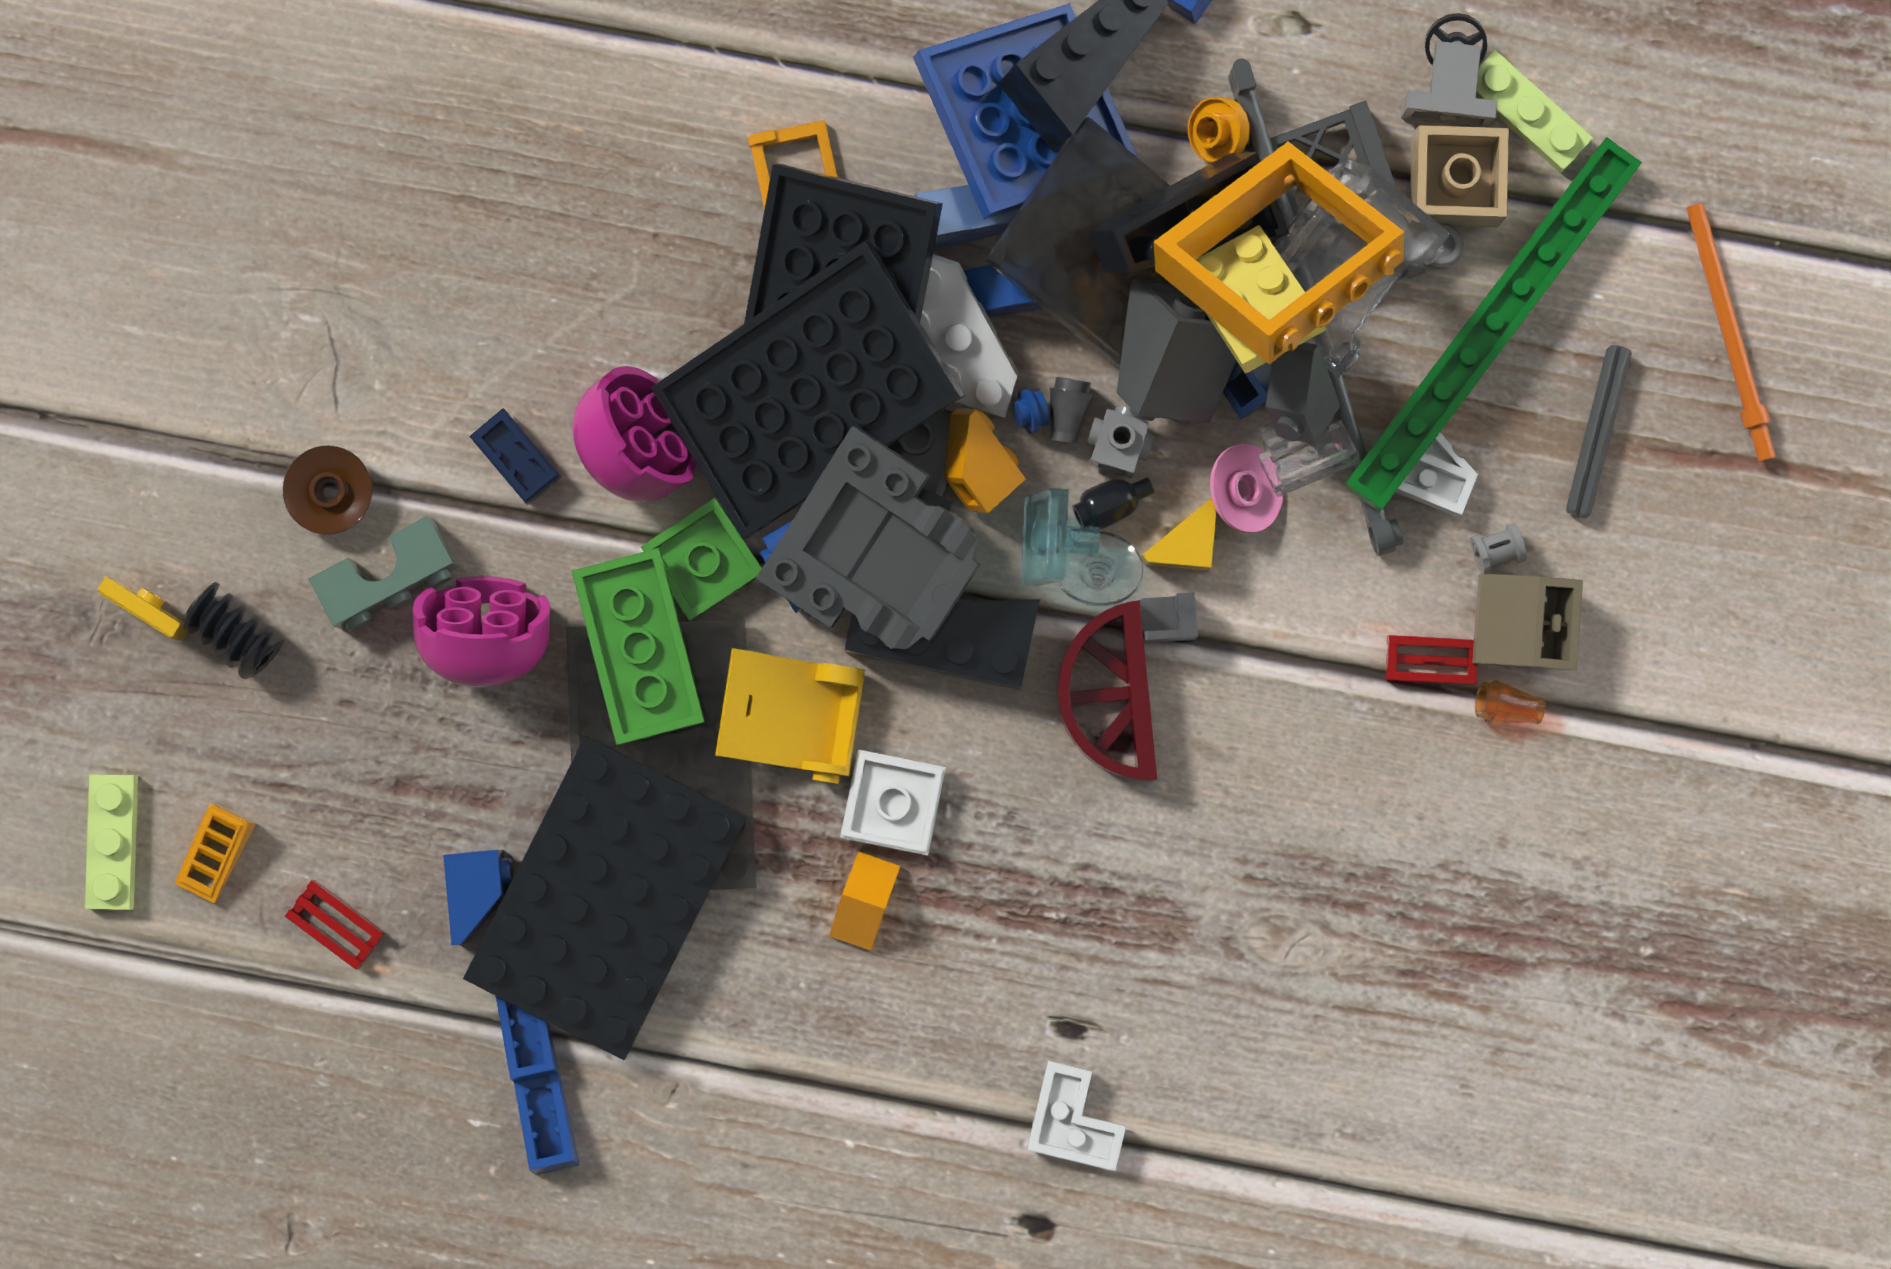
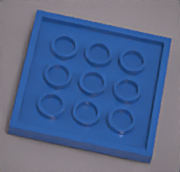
[913,3,1140,220]

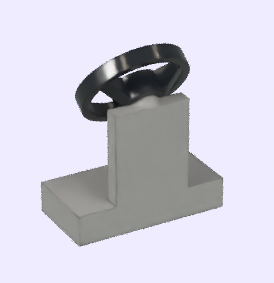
[1401,13,1497,128]

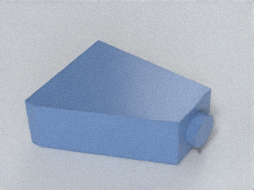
[914,185,1023,251]

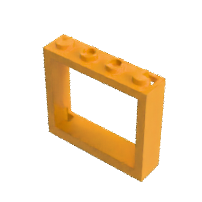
[1154,141,1405,364]

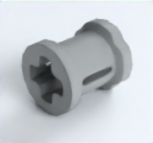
[1470,523,1527,574]

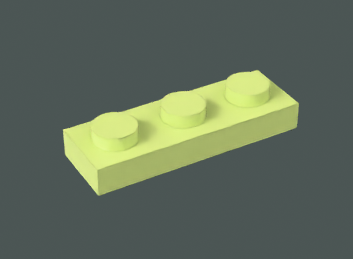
[1476,50,1593,174]
[85,774,138,910]

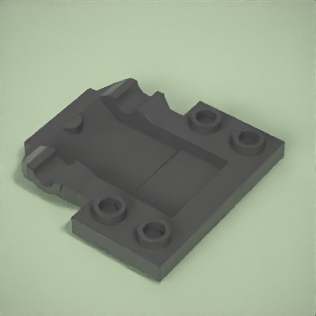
[756,426,981,649]

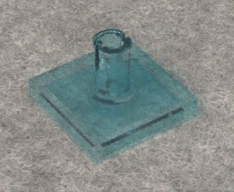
[1021,488,1100,586]

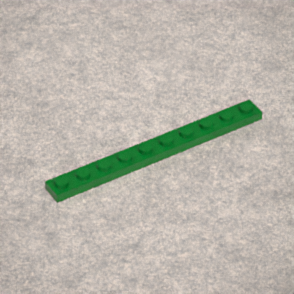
[1344,137,1642,513]

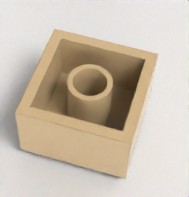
[1409,125,1509,227]

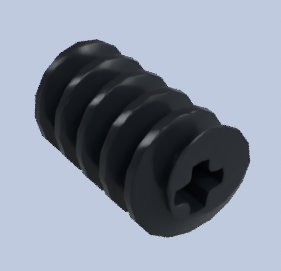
[184,582,284,680]

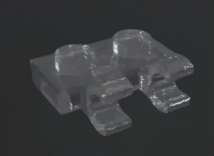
[1258,420,1360,497]

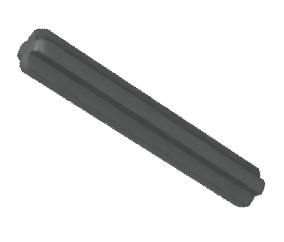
[1566,345,1632,518]

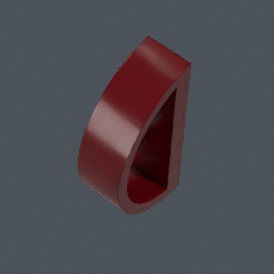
[1057,600,1157,781]

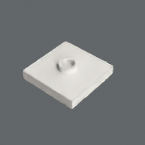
[840,750,946,855]

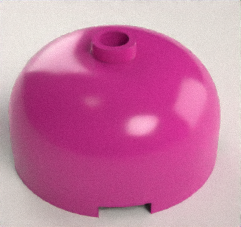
[572,366,697,502]
[413,576,550,687]

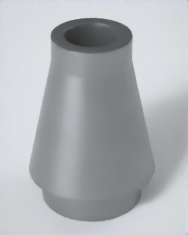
[1050,377,1093,443]

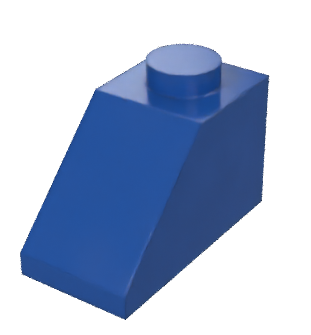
[443,850,514,945]

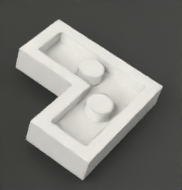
[1027,1060,1126,1171]

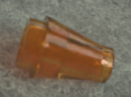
[1475,680,1545,724]

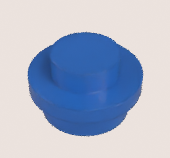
[1013,389,1049,434]

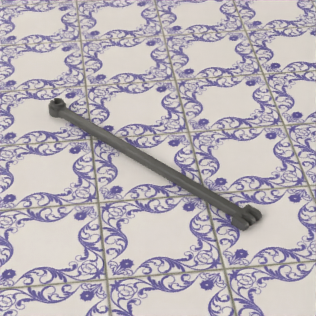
[1228,58,1403,556]

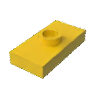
[97,576,188,640]

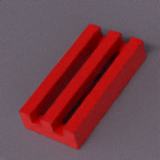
[1385,635,1478,685]
[284,880,386,970]

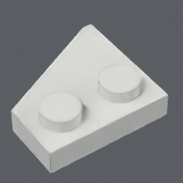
[1396,433,1478,518]

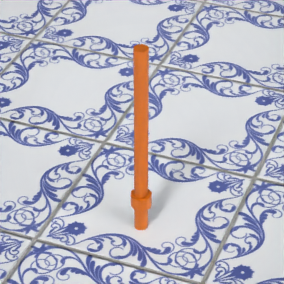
[1686,203,1776,462]

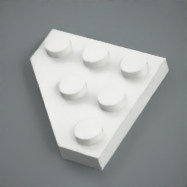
[920,255,1019,418]

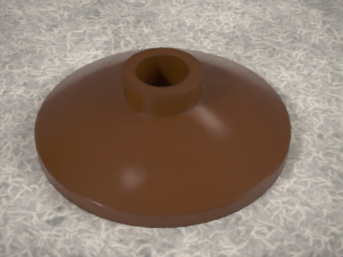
[283,445,373,535]

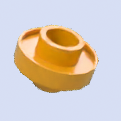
[1188,97,1250,163]

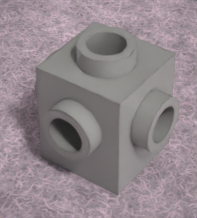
[1087,405,1154,478]

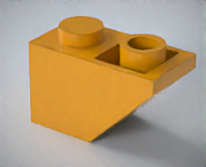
[944,408,1026,513]

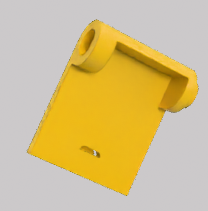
[715,648,866,784]

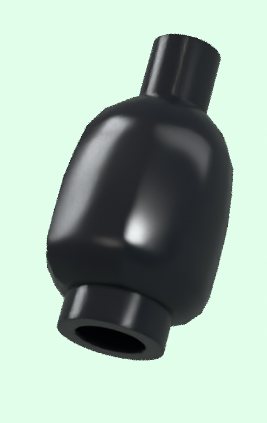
[1072,477,1154,530]

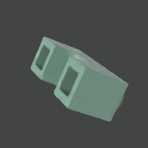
[309,516,459,632]

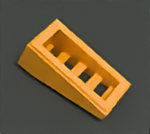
[174,803,256,904]

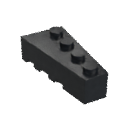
[998,0,1168,153]
[1087,152,1290,273]
[844,599,1040,690]

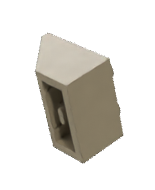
[1472,574,1583,670]

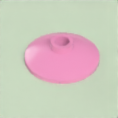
[1210,444,1283,533]

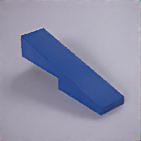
[496,996,579,1175]

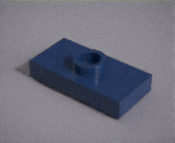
[469,408,562,505]

